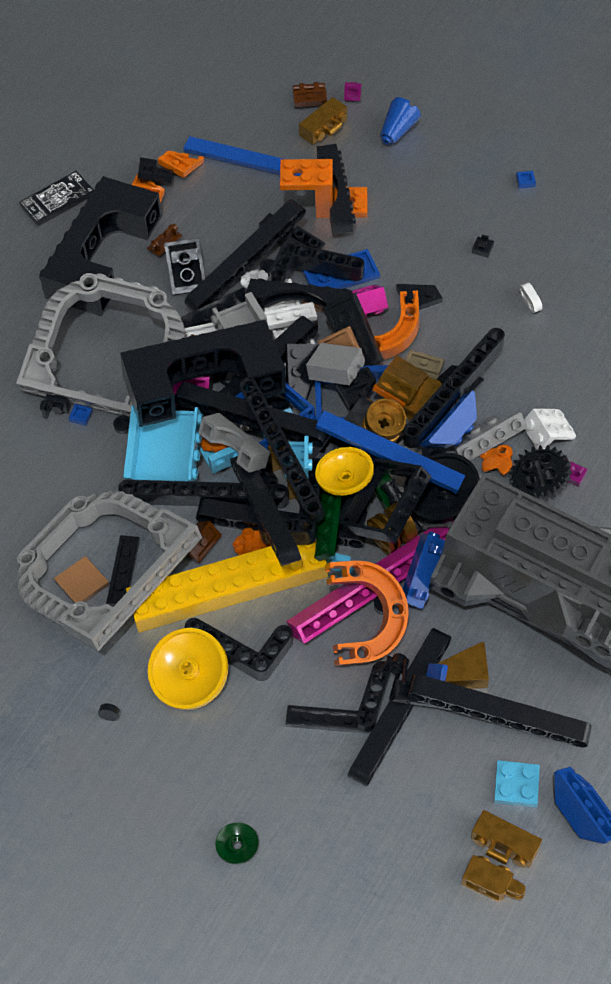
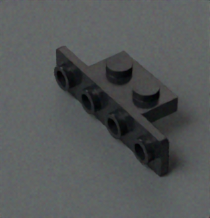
[181,288,246,328]

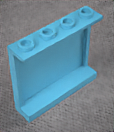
[123,406,204,482]

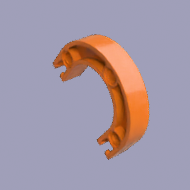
[330,290,420,360]
[325,561,408,666]

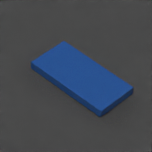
[302,249,380,289]

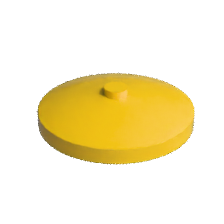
[148,628,228,710]

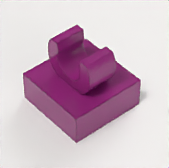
[344,82,362,101]
[566,461,588,487]

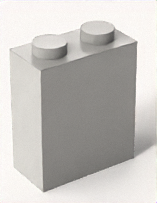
[306,343,365,385]

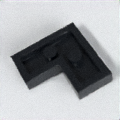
[138,157,173,184]

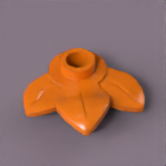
[479,445,513,476]

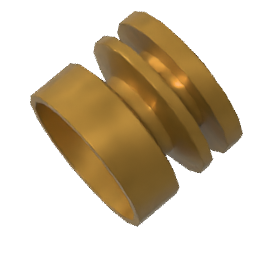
[362,398,406,443]
[367,502,418,555]

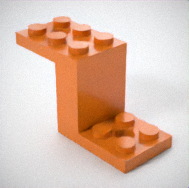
[280,159,367,218]

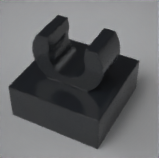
[472,234,494,258]

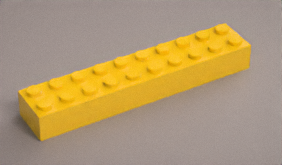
[126,539,328,633]

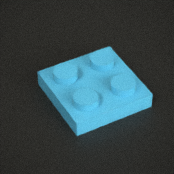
[494,760,540,808]

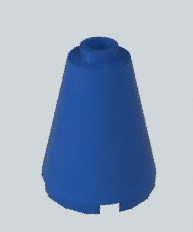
[380,97,421,145]

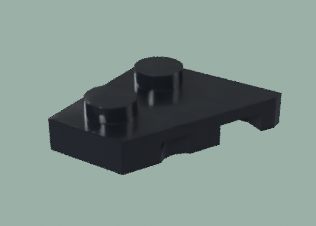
[396,284,443,310]
[334,367,376,410]

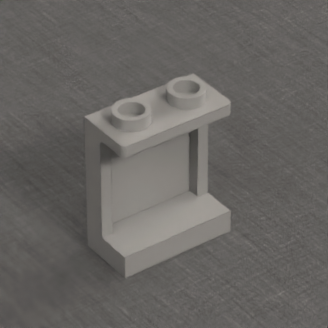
[211,292,267,330]

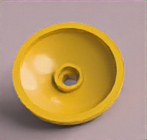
[315,447,374,495]

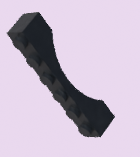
[316,144,356,234]
[245,278,353,308]

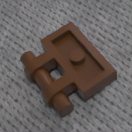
[293,82,327,107]

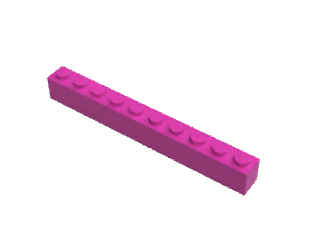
[286,521,454,644]

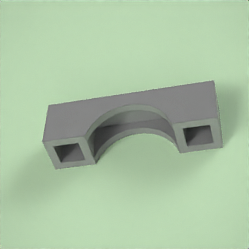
[198,413,270,473]

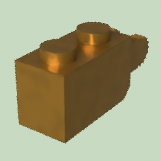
[461,855,526,902]

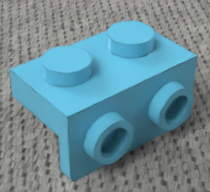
[285,436,313,479]

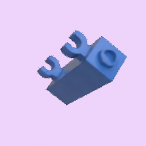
[403,531,445,609]

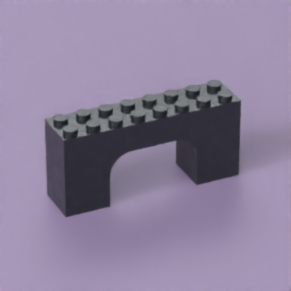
[39,176,162,317]
[120,319,285,427]

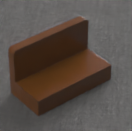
[187,521,222,563]

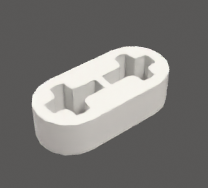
[519,282,542,313]

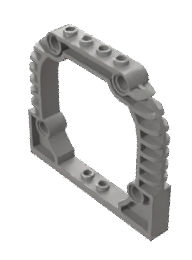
[16,273,185,417]
[17,491,202,651]

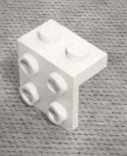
[524,409,576,450]

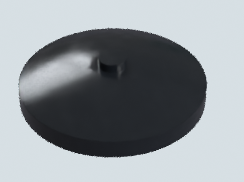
[404,453,480,523]

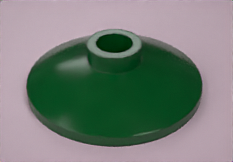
[215,822,259,865]

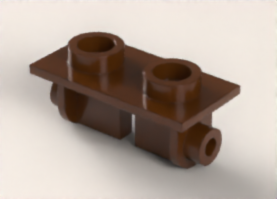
[147,224,183,257]

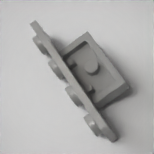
[455,411,527,461]

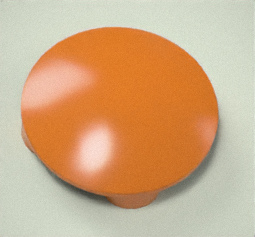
[232,528,271,555]

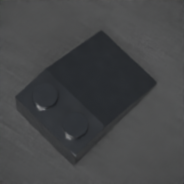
[164,238,205,295]

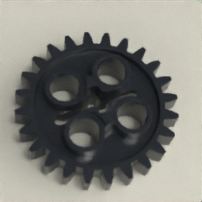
[509,445,572,501]

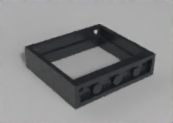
[338,457,432,544]

